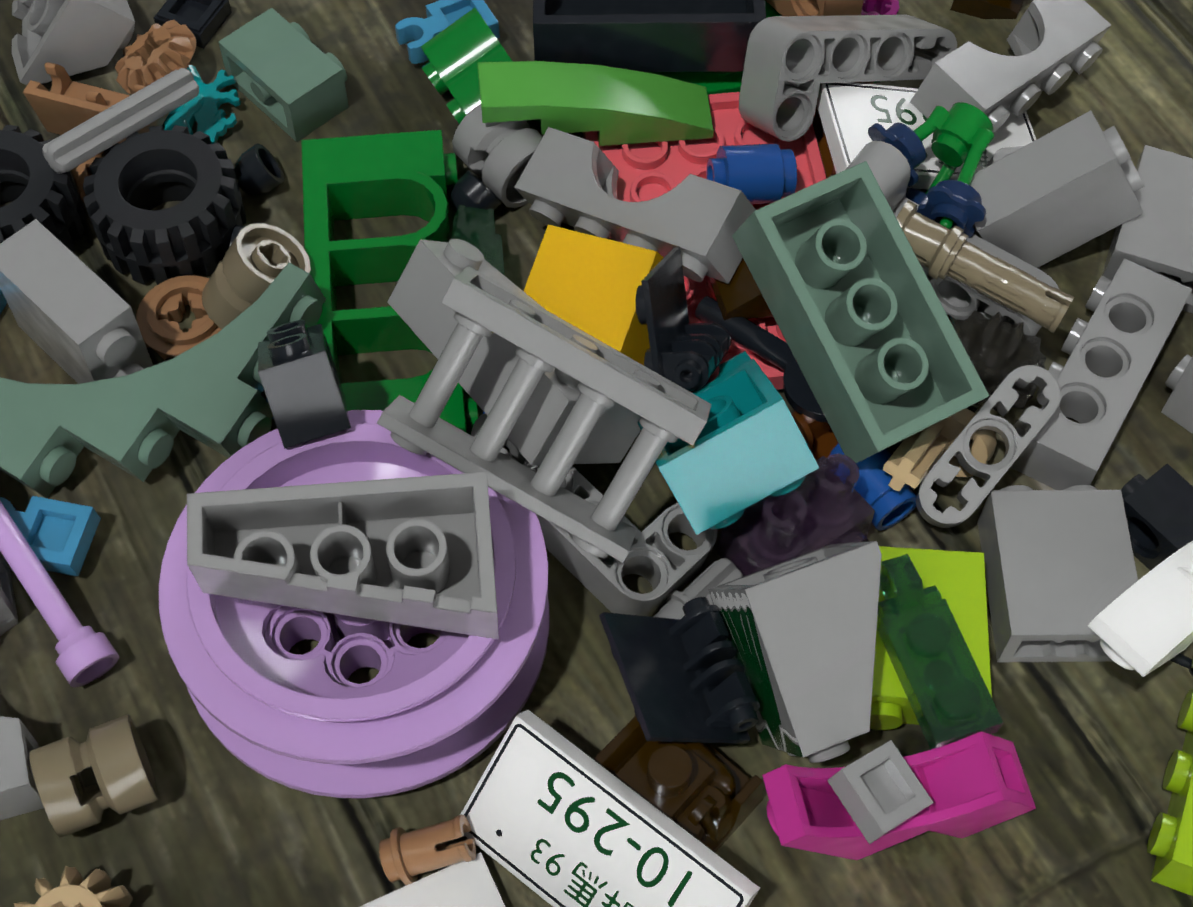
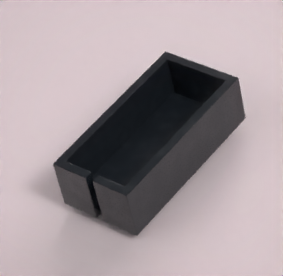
[533,0,766,72]

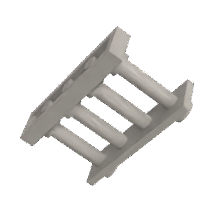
[377,266,712,563]

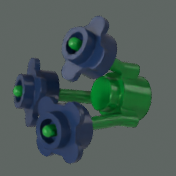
[868,102,994,238]

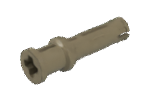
[896,200,1074,333]

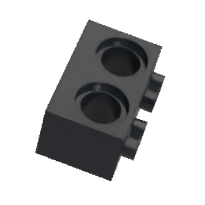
[258,320,351,449]

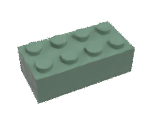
[732,161,989,466]

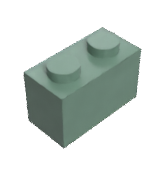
[218,8,349,142]

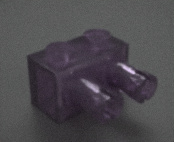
[718,454,875,576]

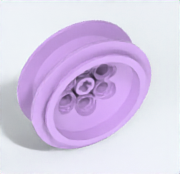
[159,410,549,798]

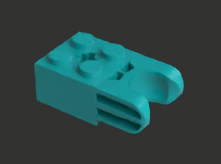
[637,351,819,535]

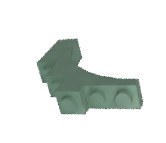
[0,262,326,498]

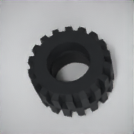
[0,125,85,253]
[83,125,246,285]

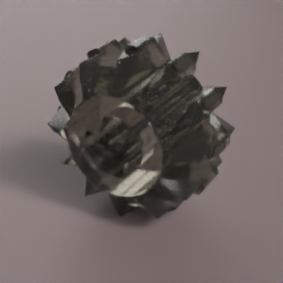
[953,310,1047,416]

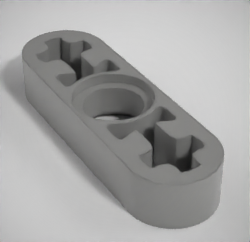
[916,365,1061,528]

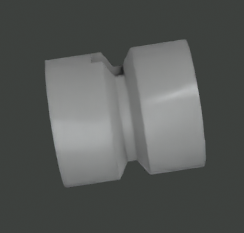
[452,104,543,208]

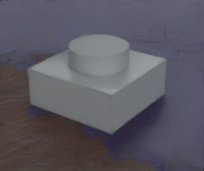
[827,740,934,844]

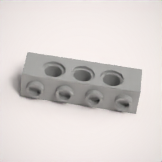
[1012,258,1193,490]

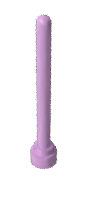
[0,501,119,687]

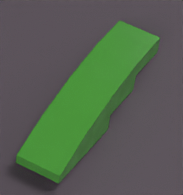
[478,61,714,146]

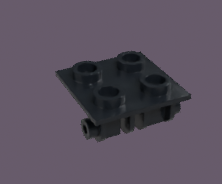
[636,247,731,391]
[599,597,760,744]

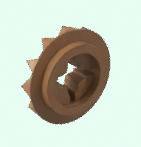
[115,20,196,95]
[136,275,222,361]

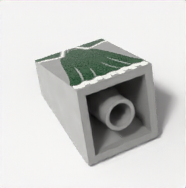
[708,541,882,763]

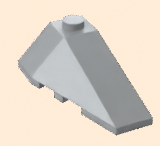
[12,0,135,85]

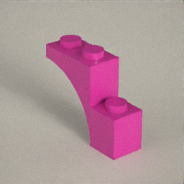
[762,731,1036,860]

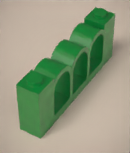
[301,130,478,435]

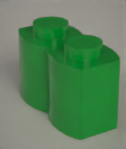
[420,8,513,124]

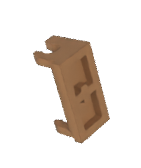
[23,62,169,144]

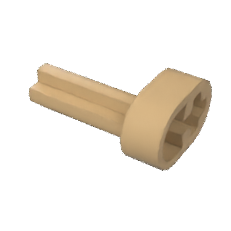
[883,408,997,492]

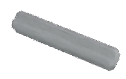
[42,68,199,174]

